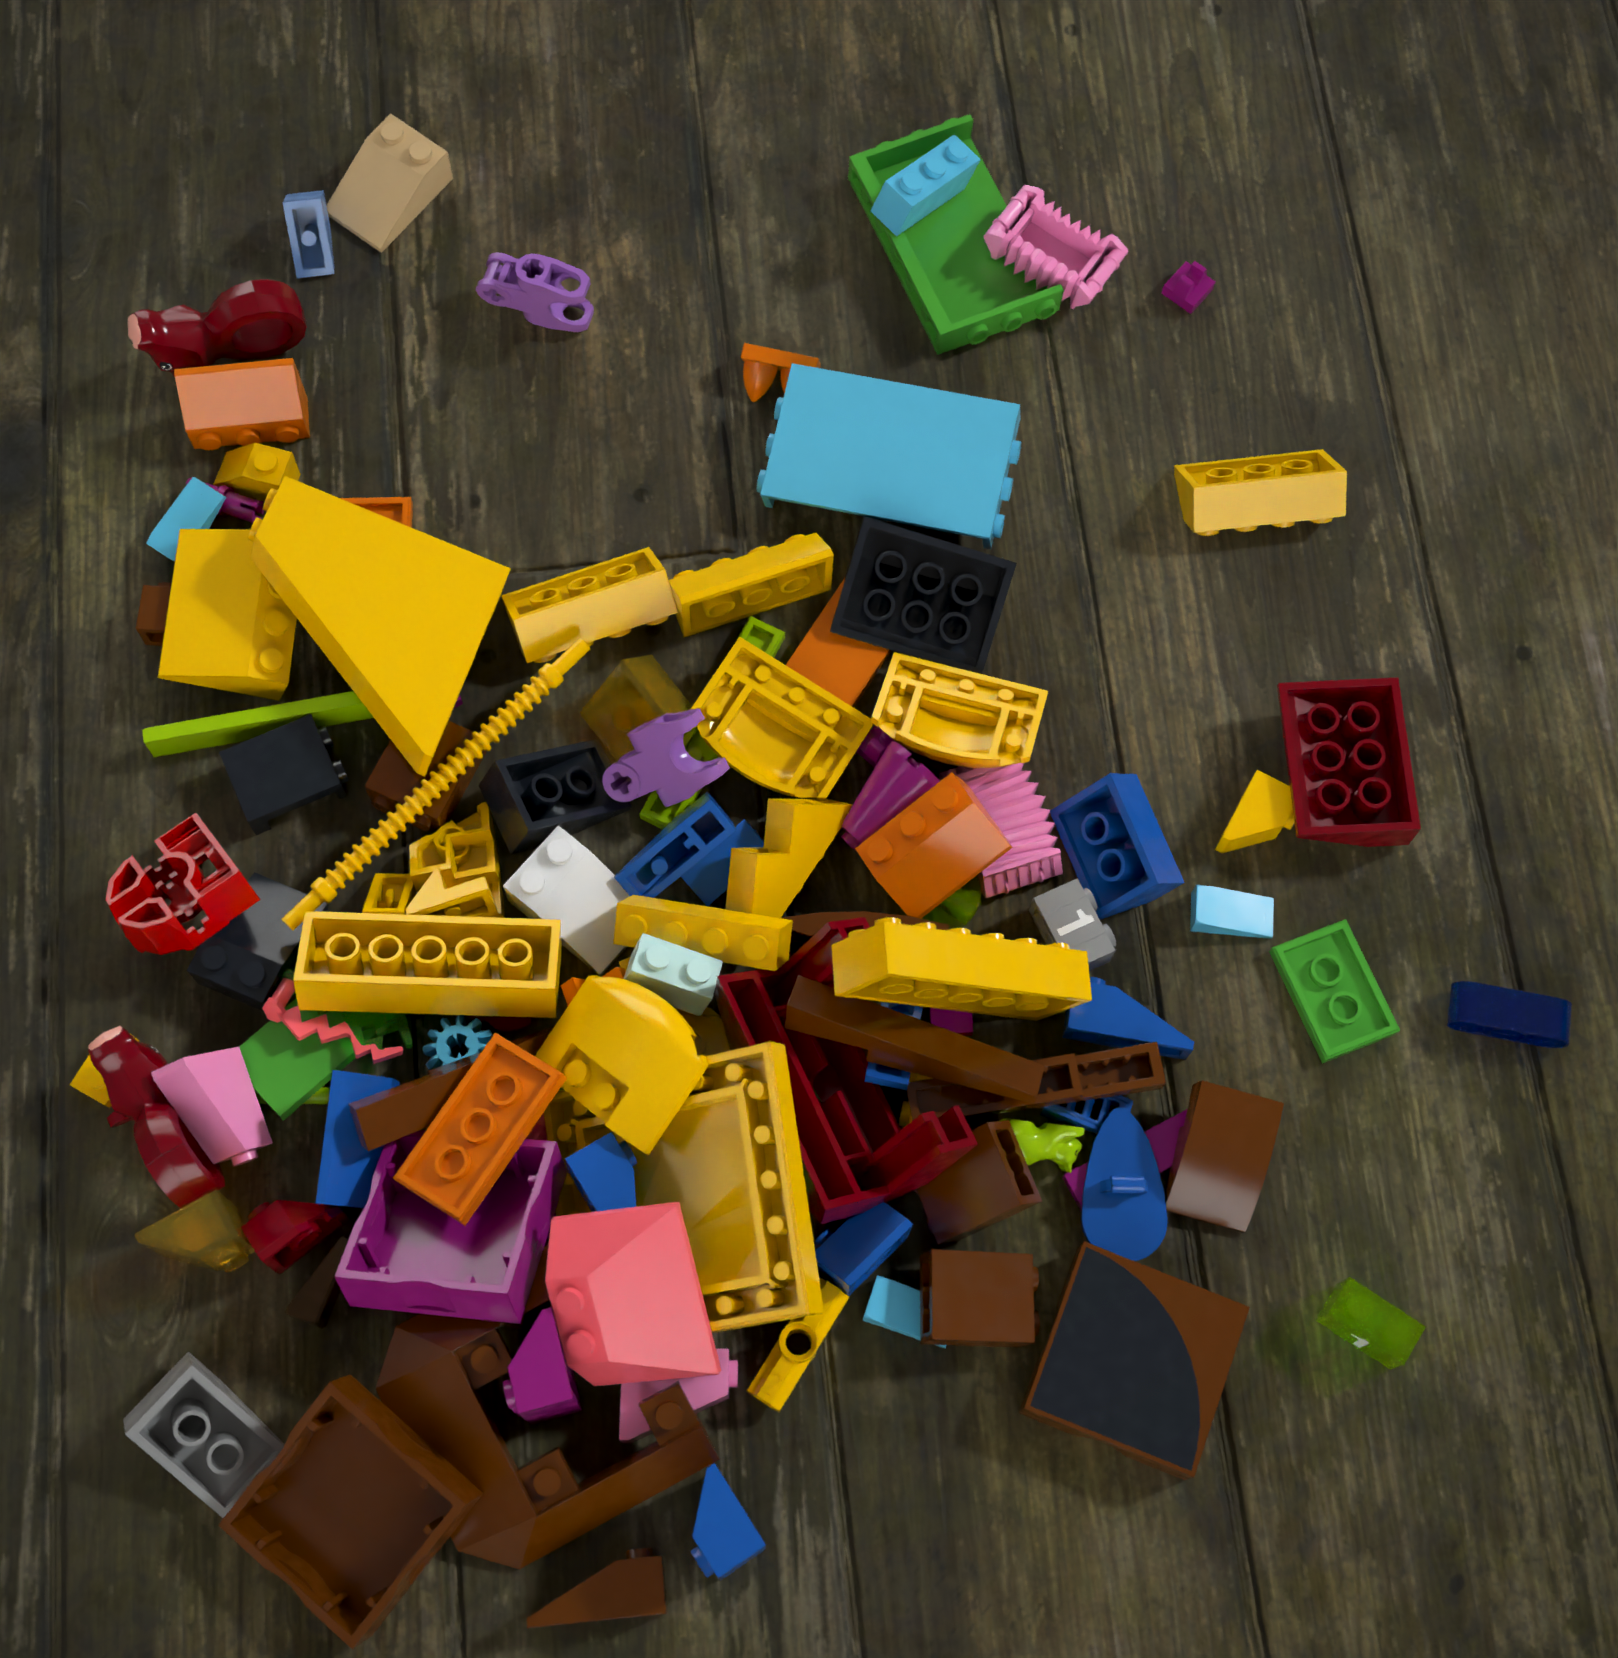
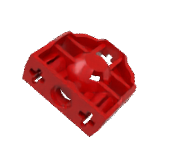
[105,813,260,955]

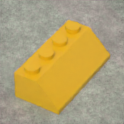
[1174,449,1347,536]
[669,533,834,637]
[501,547,678,663]

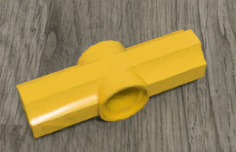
[747,1277,849,1412]

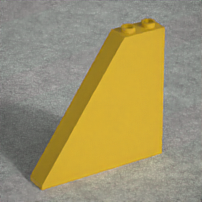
[248,476,511,777]

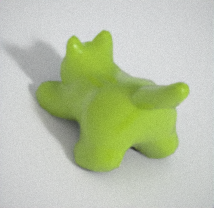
[999,1118,1085,1173]

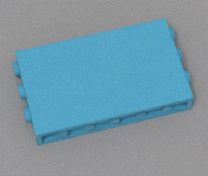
[757,363,1021,550]

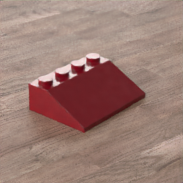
[1277,677,1421,847]

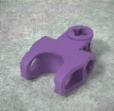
[476,252,594,332]
[602,708,730,807]

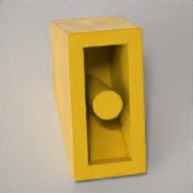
[213,443,301,502]
[1215,770,1294,853]

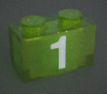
[1316,1277,1426,1370]

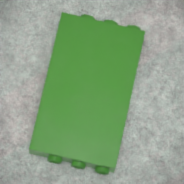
[848,114,1064,355]

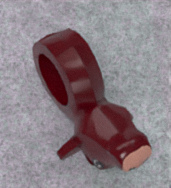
[128,279,307,377]
[88,1026,225,1211]

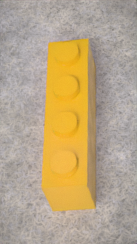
[613,895,793,971]

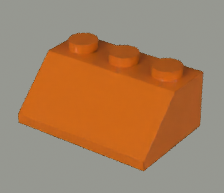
[174,358,310,450]
[855,772,1013,919]

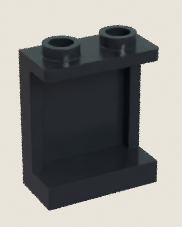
[219,714,349,835]

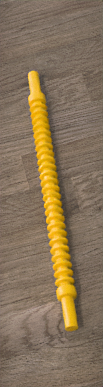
[281,638,590,931]

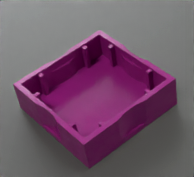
[335,1130,567,1324]

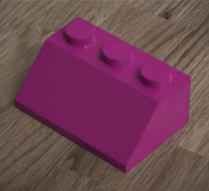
[503,1307,583,1425]

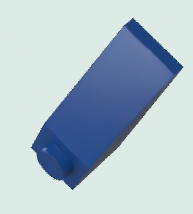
[614,791,737,898]
[1062,977,1194,1060]
[565,1132,637,1212]

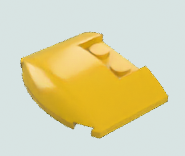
[690,636,874,800]
[871,652,1048,768]
[535,975,708,1155]

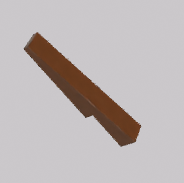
[784,975,1045,1104]
[348,1026,554,1151]
[906,1042,1166,1121]

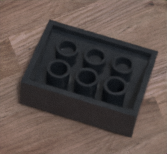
[830,516,1017,674]

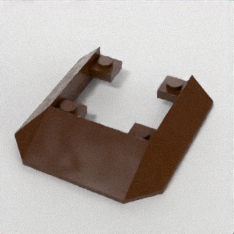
[375,1245,720,1569]

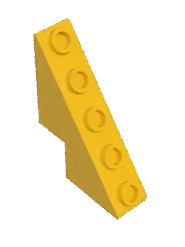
[726,799,853,918]

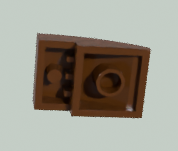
[1165,1080,1284,1232]

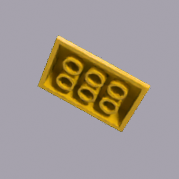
[157,529,297,701]

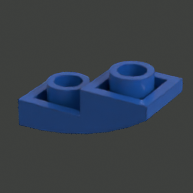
[680,819,764,906]

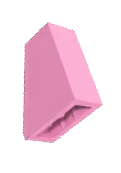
[151,1047,273,1166]
[619,1349,738,1444]

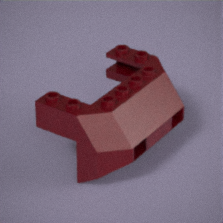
[715,917,978,1224]

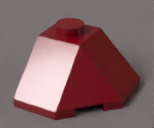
[241,1200,350,1275]

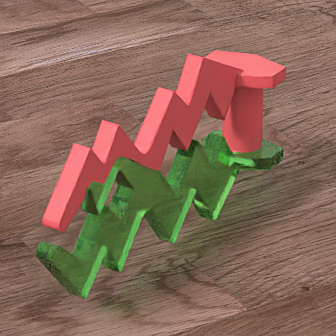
[262,969,412,1064]

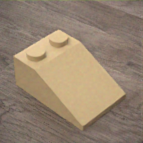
[327,113,453,253]

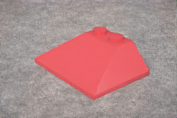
[545,1202,721,1386]

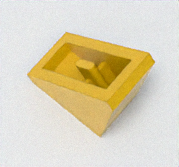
[362,873,416,914]

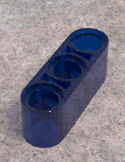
[1447,981,1572,1048]

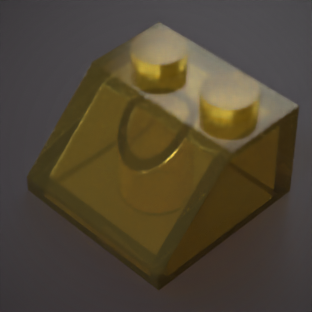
[580,655,692,761]
[134,1190,255,1272]

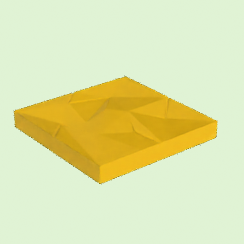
[544,1041,824,1333]

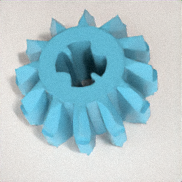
[423,1015,493,1070]

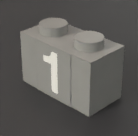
[1029,878,1116,971]

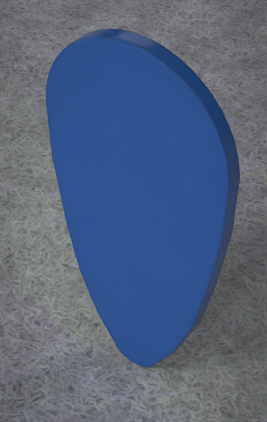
[1081,1107,1168,1262]

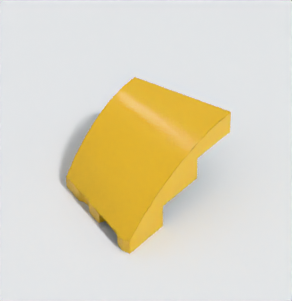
[409,802,505,918]

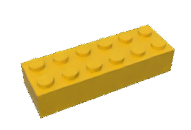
[293,911,562,1018]
[831,917,1092,1021]

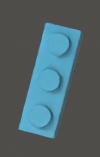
[870,134,981,236]

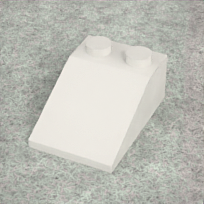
[503,825,630,977]

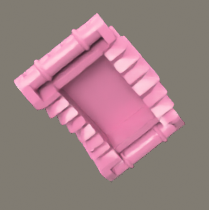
[984,185,1128,309]
[939,763,1063,898]

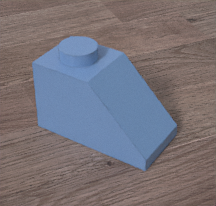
[283,190,335,278]

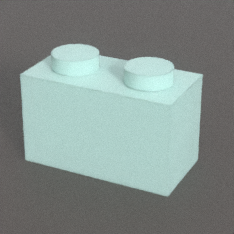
[624,933,723,1016]

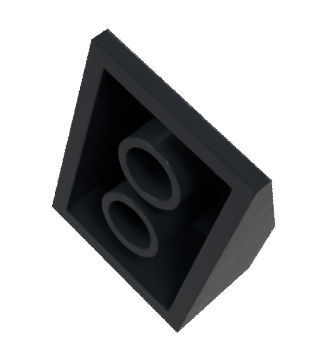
[478,739,632,855]
[187,872,330,1011]

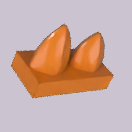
[741,343,821,402]

